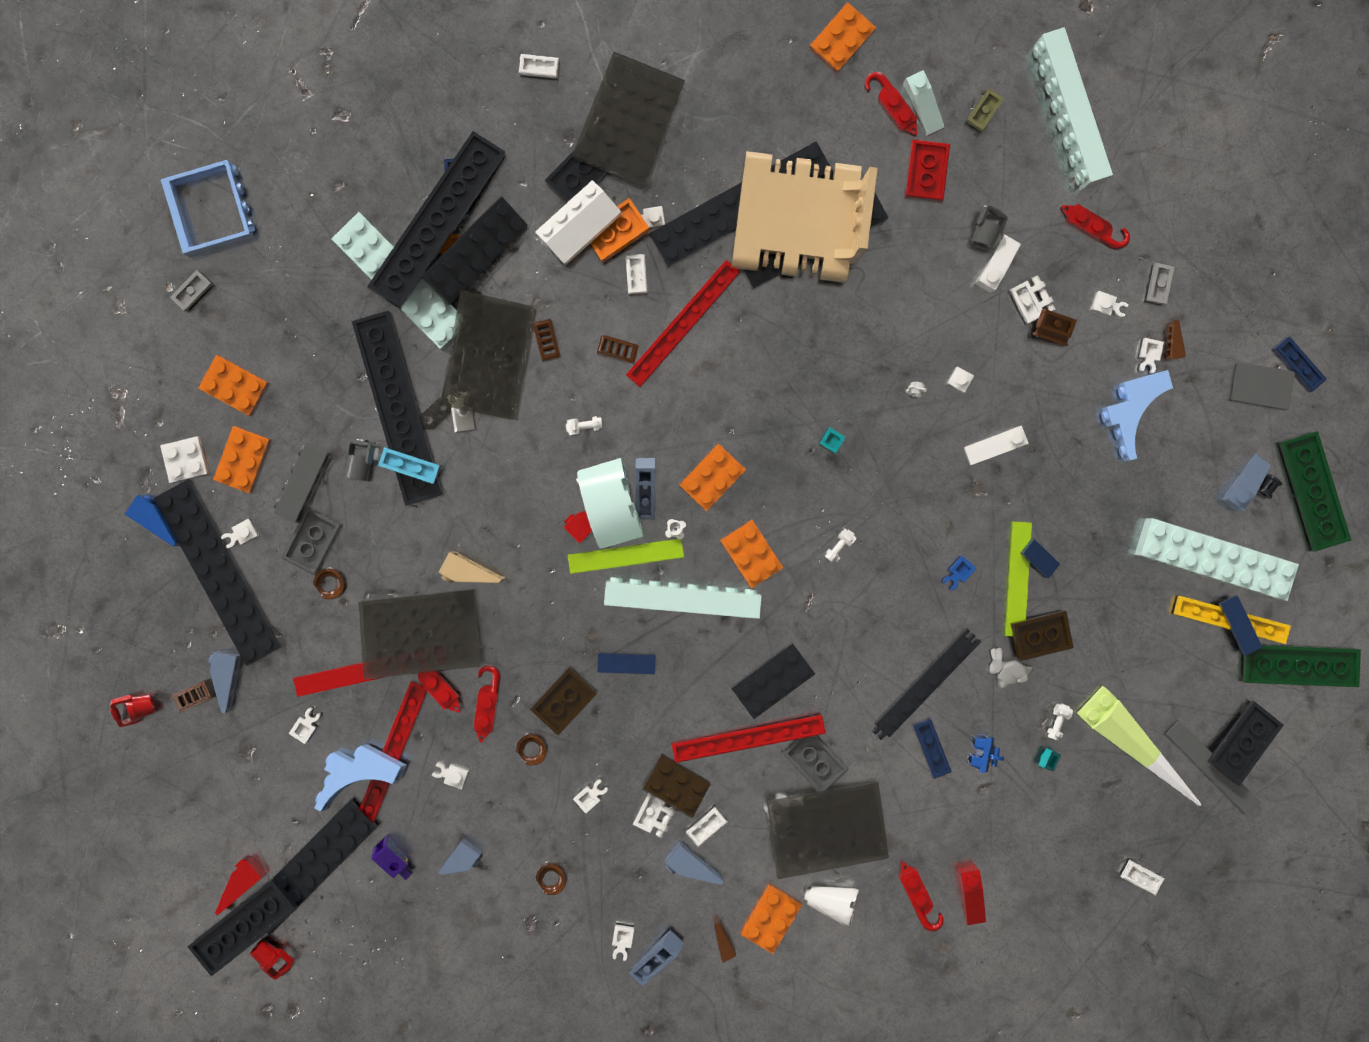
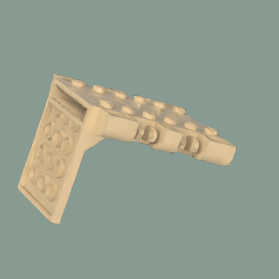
[731,151,878,283]

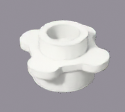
[906,382,927,398]
[665,519,686,539]

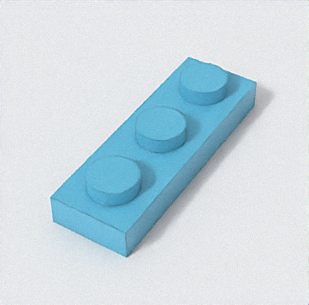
[378,447,440,484]

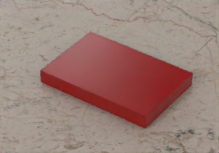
[905,139,950,202]

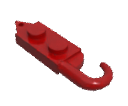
[865,72,918,136]
[1061,204,1130,249]
[403,653,461,713]
[473,666,500,743]
[899,861,944,931]

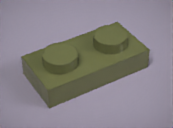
[966,88,1004,132]

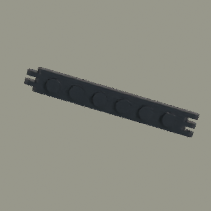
[873,628,981,740]

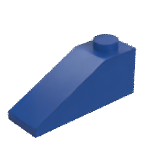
[125,494,179,546]

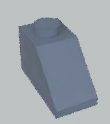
[438,838,482,875]

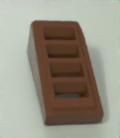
[532,319,561,362]
[1166,320,1186,362]
[597,334,639,364]
[171,679,215,713]
[714,918,736,963]

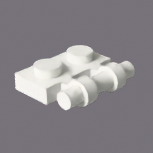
[1009,275,1055,324]
[633,793,677,838]

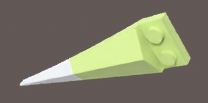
[1076,686,1201,806]

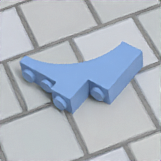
[1101,370,1173,461]
[314,744,407,812]

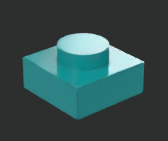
[819,427,846,454]
[1039,748,1061,772]

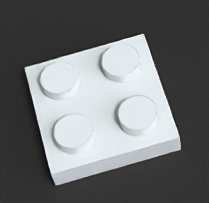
[160,436,209,483]

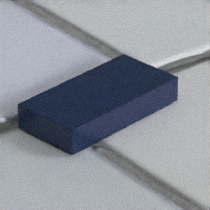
[1020,539,1060,578]

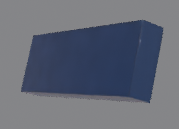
[1273,336,1327,392]
[1218,595,1262,656]
[597,653,656,674]
[913,718,952,779]

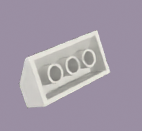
[536,180,622,265]

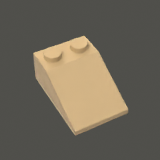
[438,551,505,583]

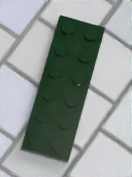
[1279,431,1352,552]
[1243,645,1361,687]

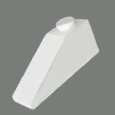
[975,234,1021,293]
[964,426,1029,465]

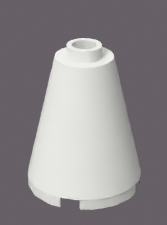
[804,886,859,927]

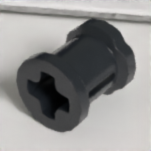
[1258,474,1282,499]

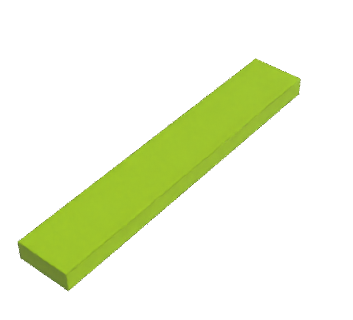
[1005,522,1032,636]
[568,539,684,574]

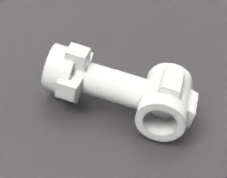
[566,416,603,436]
[825,528,856,563]
[1048,704,1073,741]

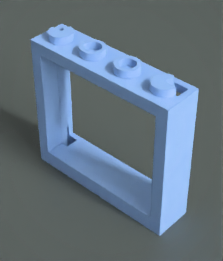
[161,160,255,257]

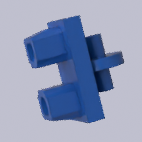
[971,737,1004,773]

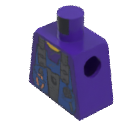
[371,834,413,880]

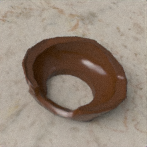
[313,568,344,599]
[516,735,547,766]
[536,864,566,895]

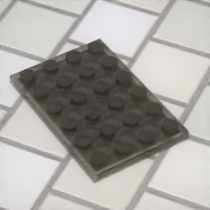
[572,52,685,186]
[440,290,535,420]
[359,590,481,679]
[767,782,889,879]

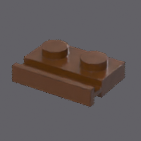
[1033,308,1077,346]

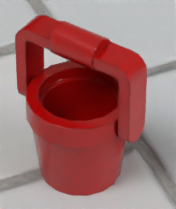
[110,694,156,727]
[250,939,294,980]

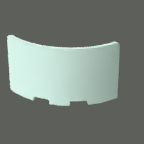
[577,458,644,549]

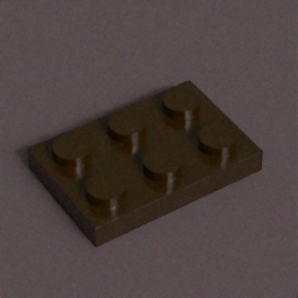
[1010,610,1074,661]
[530,667,597,735]
[642,755,711,819]

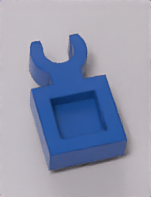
[942,556,977,590]

